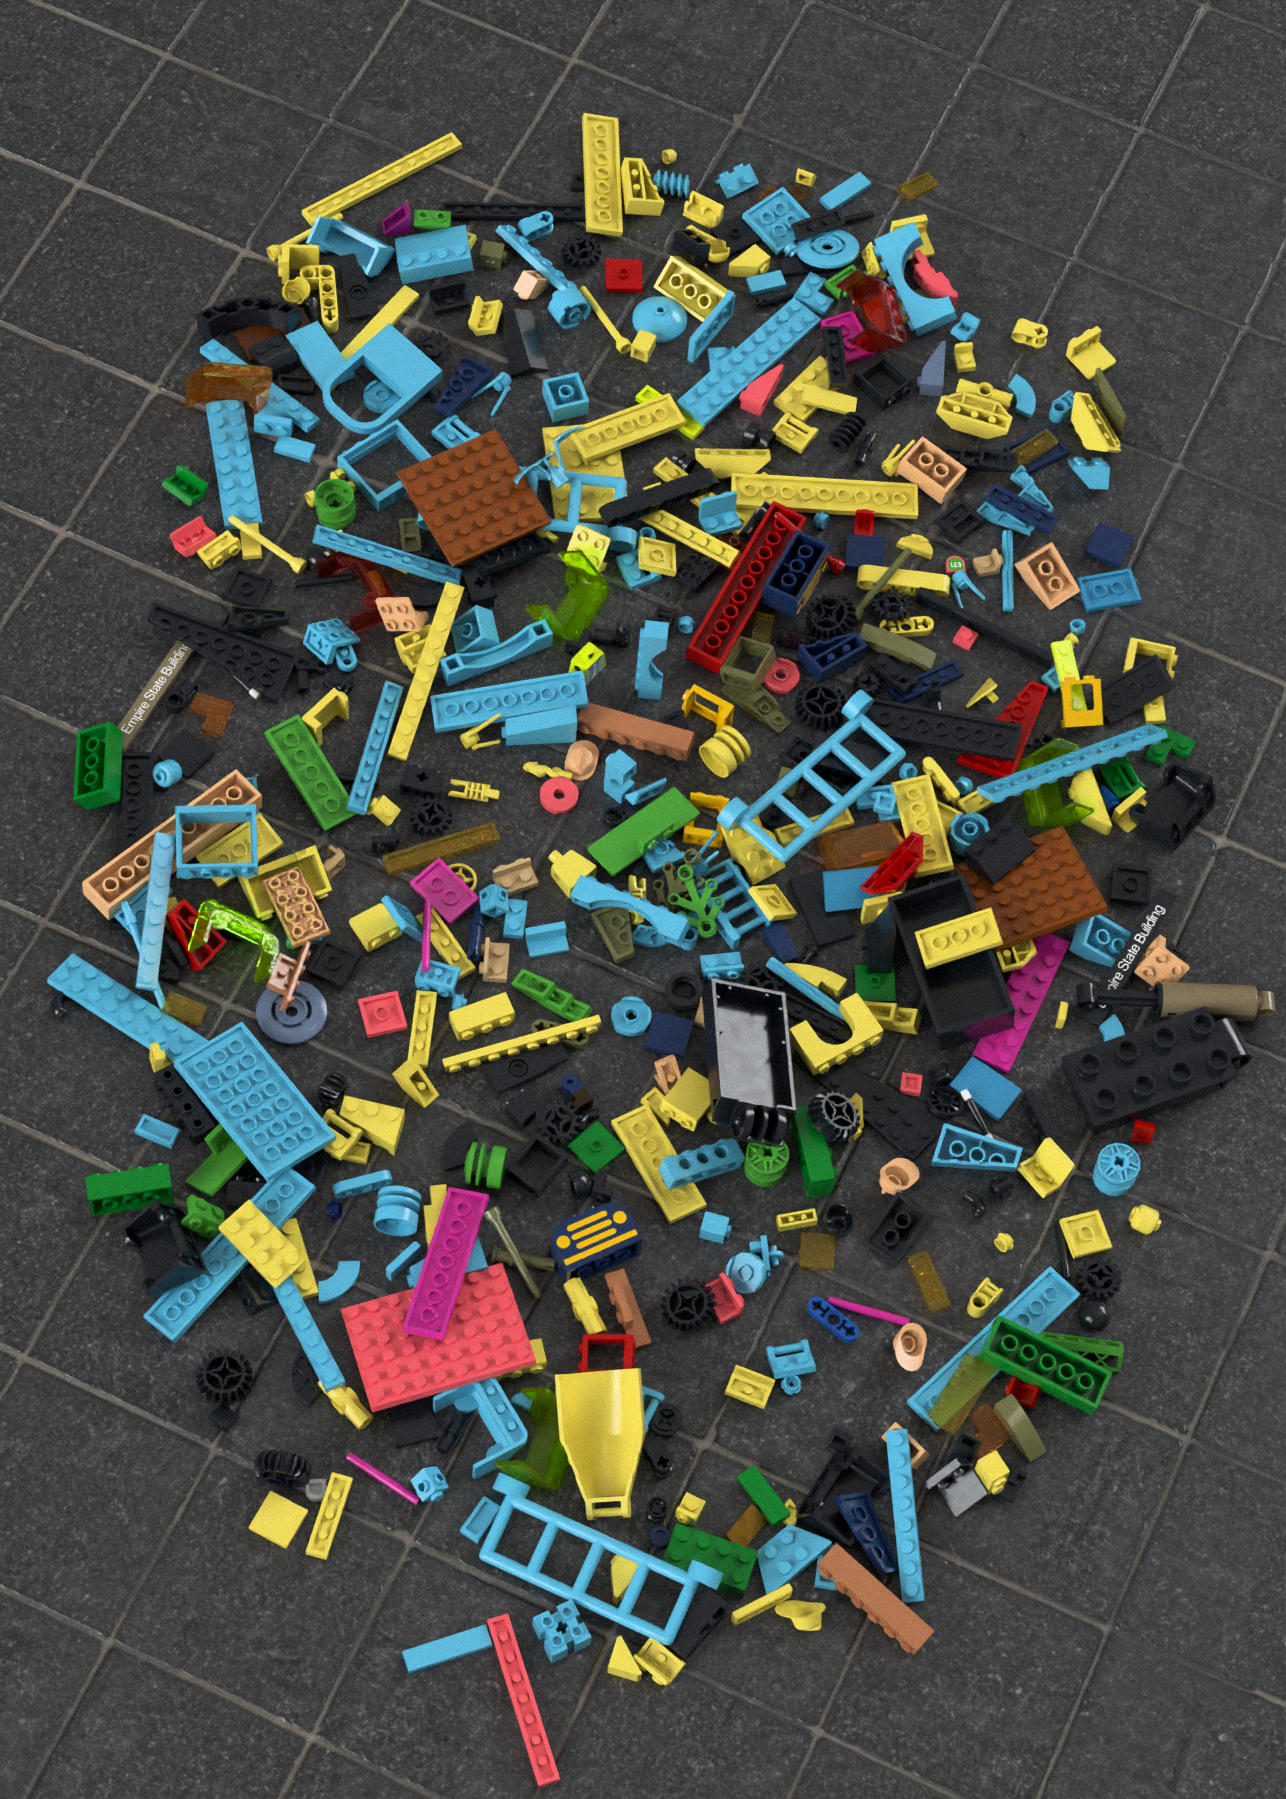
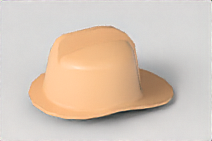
[564,740,599,781]
[879,1158,920,1195]
[893,1323,927,1371]

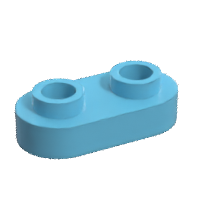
[334,644,357,672]

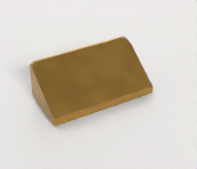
[725,1504,768,1547]

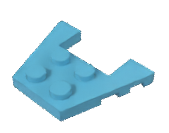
[977,465,1054,536]

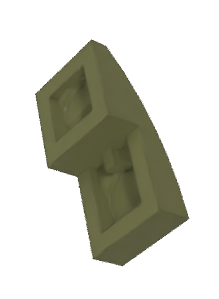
[399,518,421,553]

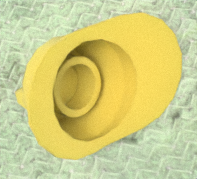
[775,1600,826,1631]

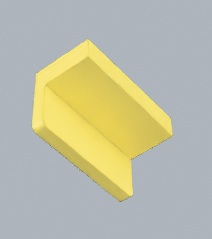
[1111,787,1147,833]

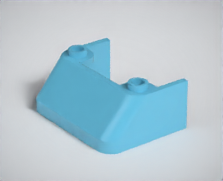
[306,216,396,278]
[433,1377,528,1480]

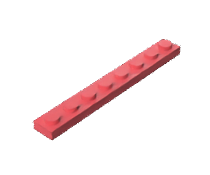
[487,1614,560,1788]

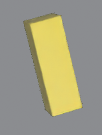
[776,1208,818,1232]

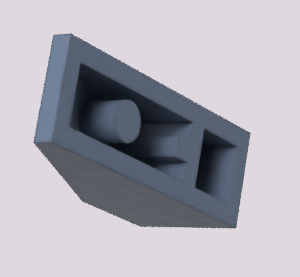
[916,341,946,397]

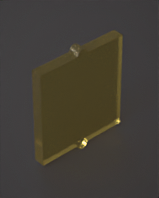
[799,1232,835,1271]

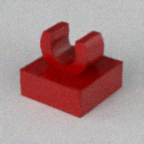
[1131,1120,1156,1145]

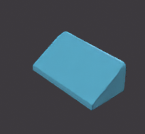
[625,778,667,805]

